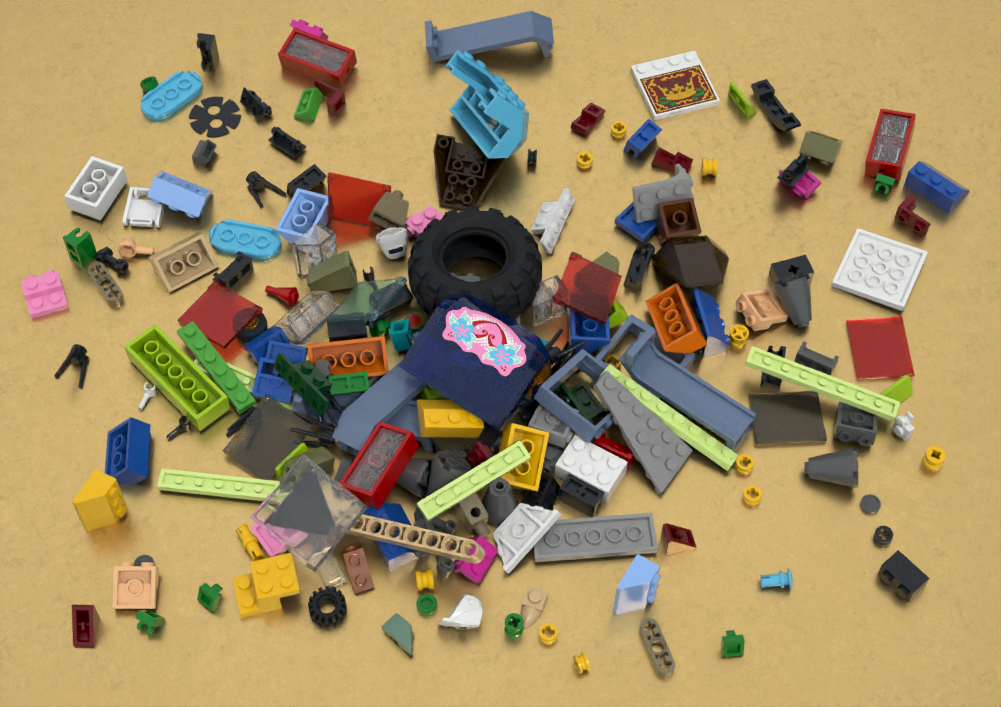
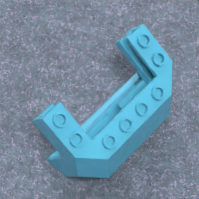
[445,50,529,158]

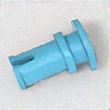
[760,568,793,589]

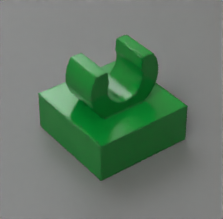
[875,173,895,195]
[369,315,391,337]
[197,583,223,612]
[135,609,165,635]
[721,630,745,657]

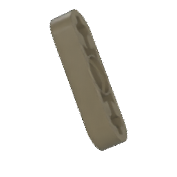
[88,261,124,306]
[640,618,675,678]

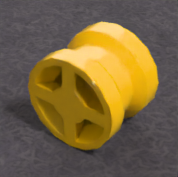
[701,158,718,176]
[729,324,749,348]
[923,446,946,471]
[415,568,434,591]

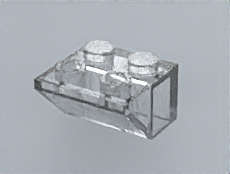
[532,275,568,327]

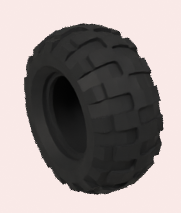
[408,206,542,327]

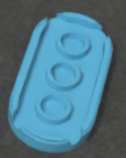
[141,71,202,120]
[209,220,281,260]

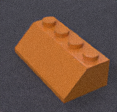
[645,282,707,354]
[307,336,389,377]

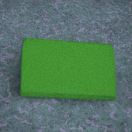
[294,87,323,121]

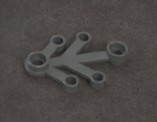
[413,508,457,576]

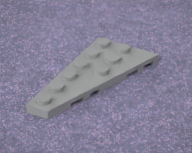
[593,371,693,495]

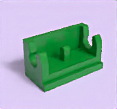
[63,228,97,268]
[328,371,370,396]

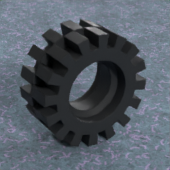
[308,586,347,628]

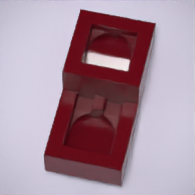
[571,103,605,136]
[651,147,693,173]

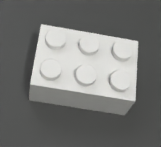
[64,156,127,220]
[555,435,628,503]

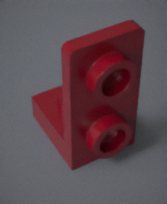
[314,78,346,117]
[895,194,930,236]
[465,441,494,469]

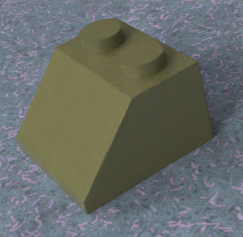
[799,130,843,165]

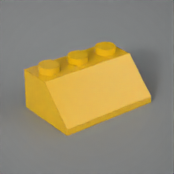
[417,400,484,438]
[499,423,549,492]
[72,469,127,531]

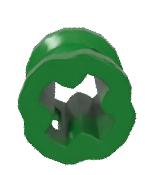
[504,613,524,639]

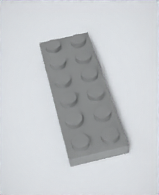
[533,513,658,562]

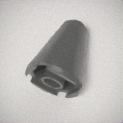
[772,273,812,327]
[804,447,859,488]
[426,451,472,497]
[396,458,432,499]
[481,478,519,527]

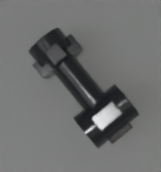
[95,247,129,273]

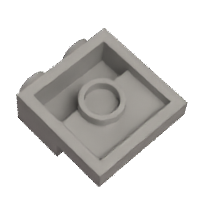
[528,403,579,448]

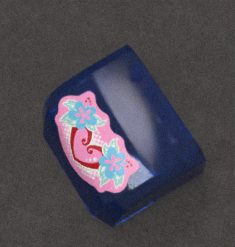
[399,294,551,431]

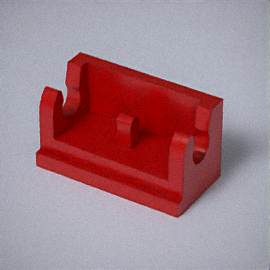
[594,432,635,469]

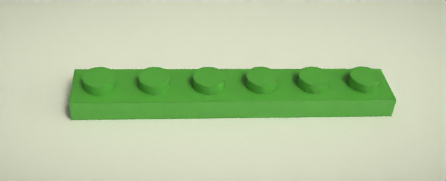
[177,321,256,414]

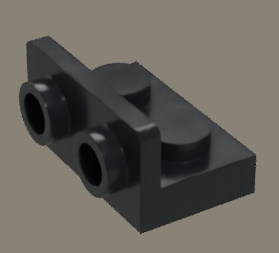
[521,475,560,511]

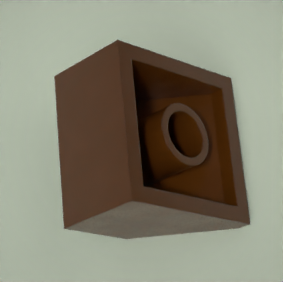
[657,198,702,245]

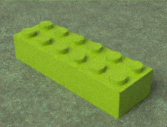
[124,324,231,431]

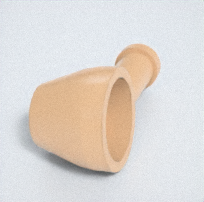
[118,237,154,258]

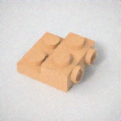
[735,288,789,331]
[112,562,159,609]

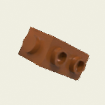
[341,544,374,593]

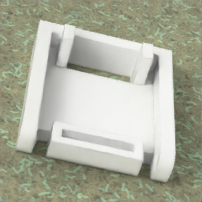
[122,187,165,228]

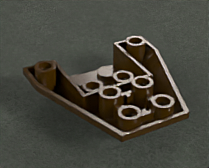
[433,134,505,210]
[652,235,729,289]

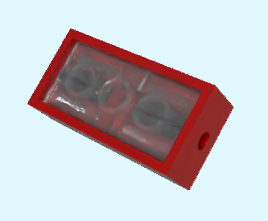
[278,28,357,88]
[865,109,916,181]
[338,421,419,510]

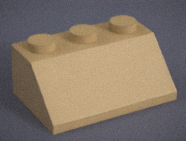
[148,232,219,292]

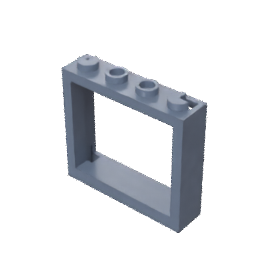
[595,314,695,401]
[534,349,614,443]

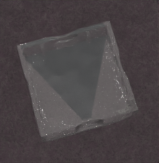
[250,454,368,572]

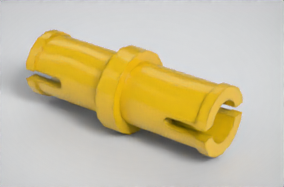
[235,524,265,561]

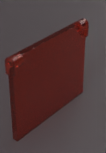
[327,172,391,230]
[553,252,622,325]
[178,282,263,349]
[846,316,915,380]

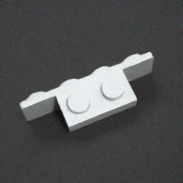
[531,188,575,254]

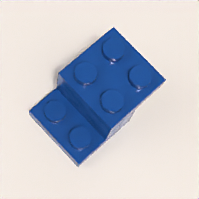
[252,340,308,404]

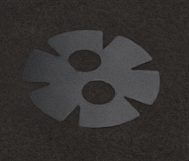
[189,96,241,137]

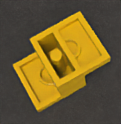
[233,553,300,618]

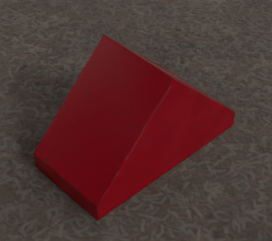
[660,523,697,556]
[72,604,100,646]

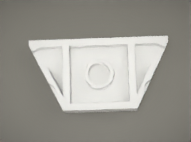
[493,503,562,574]

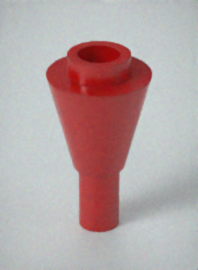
[265,285,299,305]

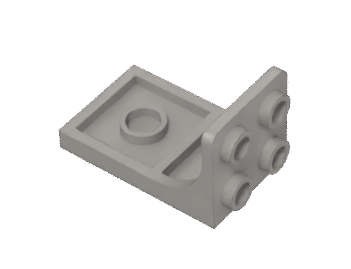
[632,164,694,223]

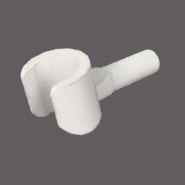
[138,382,156,410]

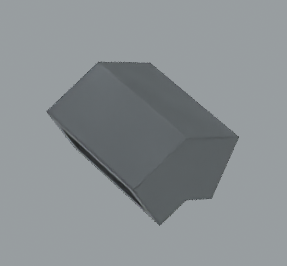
[192,139,217,166]
[315,359,333,379]

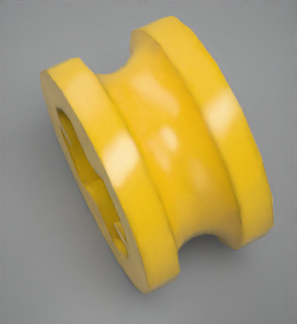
[611,121,627,138]
[577,151,593,169]
[604,354,621,370]
[735,454,754,474]
[743,486,762,506]
[539,623,558,645]
[573,652,590,674]

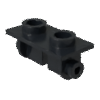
[240,87,272,122]
[268,127,306,158]
[777,155,810,187]

